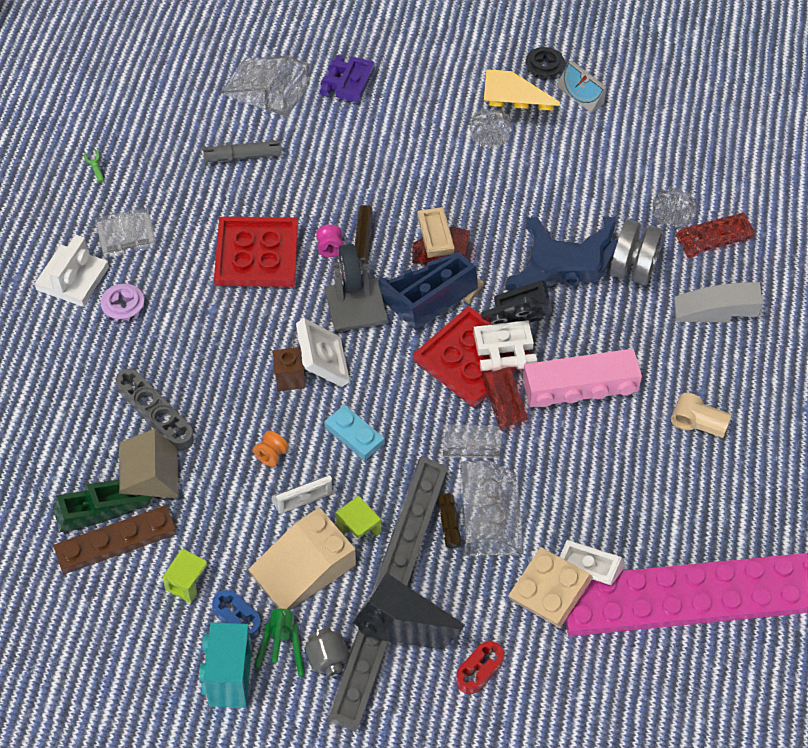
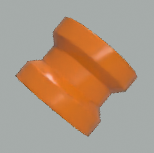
[252,431,289,467]

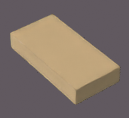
[417,207,454,258]

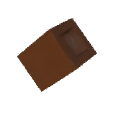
[272,347,305,392]

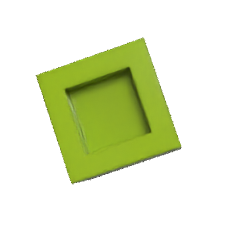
[336,496,381,538]
[162,549,207,603]

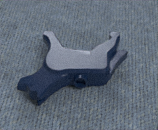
[505,217,618,291]

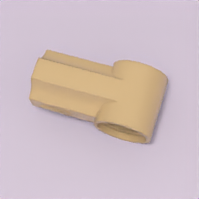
[671,393,732,438]

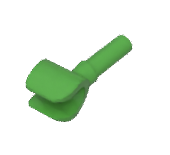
[84,149,104,183]

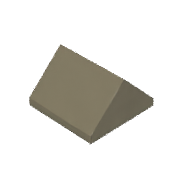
[119,428,178,499]

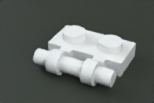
[473,321,537,372]

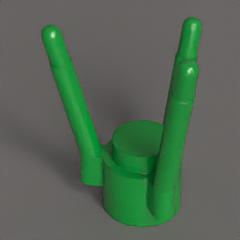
[254,608,304,677]

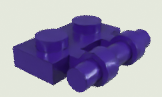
[319,55,375,103]

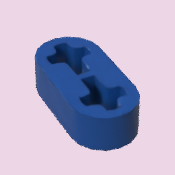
[212,590,262,640]

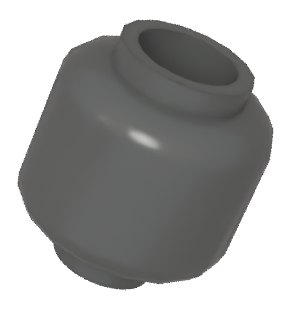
[304,628,350,677]

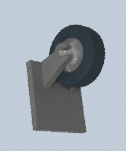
[324,244,388,333]

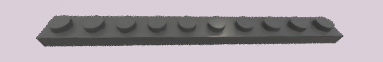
[326,456,448,732]

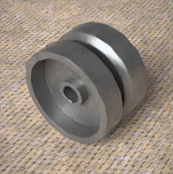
[610,219,663,285]

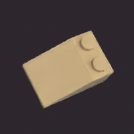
[248,507,356,610]

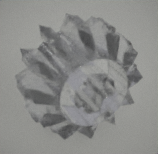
[470,107,513,149]
[652,186,697,230]

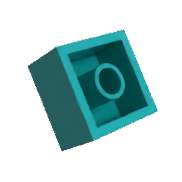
[199,622,252,708]

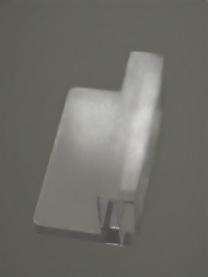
[442,425,501,458]

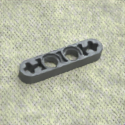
[116,369,194,451]

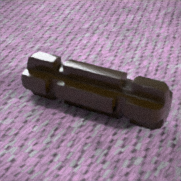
[438,493,461,548]

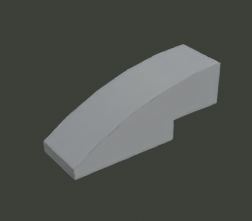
[674,282,763,323]

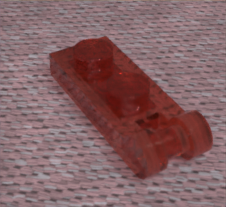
[676,212,755,258]

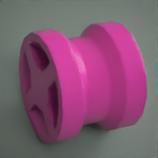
[316,225,344,258]

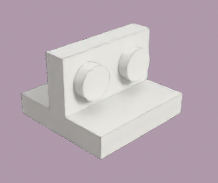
[34,235,109,307]

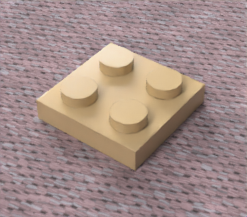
[508,547,592,628]

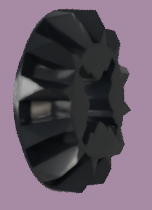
[525,47,565,79]

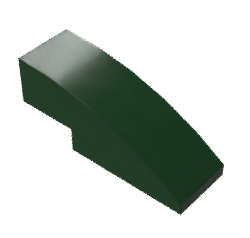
[53,479,151,532]

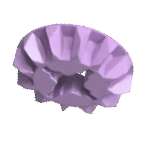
[101,284,144,322]

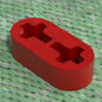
[456,641,504,694]

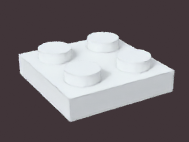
[296,318,350,387]

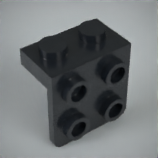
[481,280,553,325]

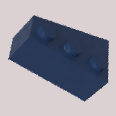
[379,252,478,330]

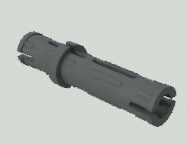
[203,140,281,163]

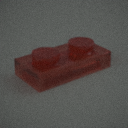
[481,367,528,429]

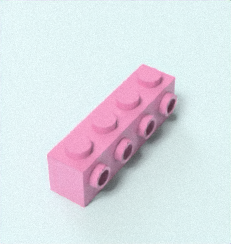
[522,349,642,407]

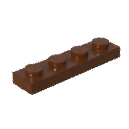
[53,505,177,575]

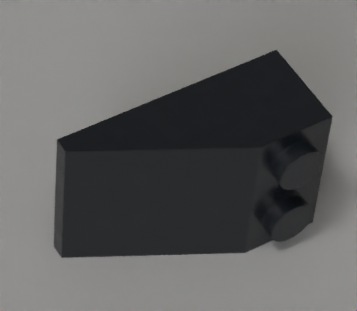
[352,573,465,650]

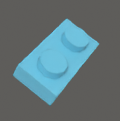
[324,404,385,461]

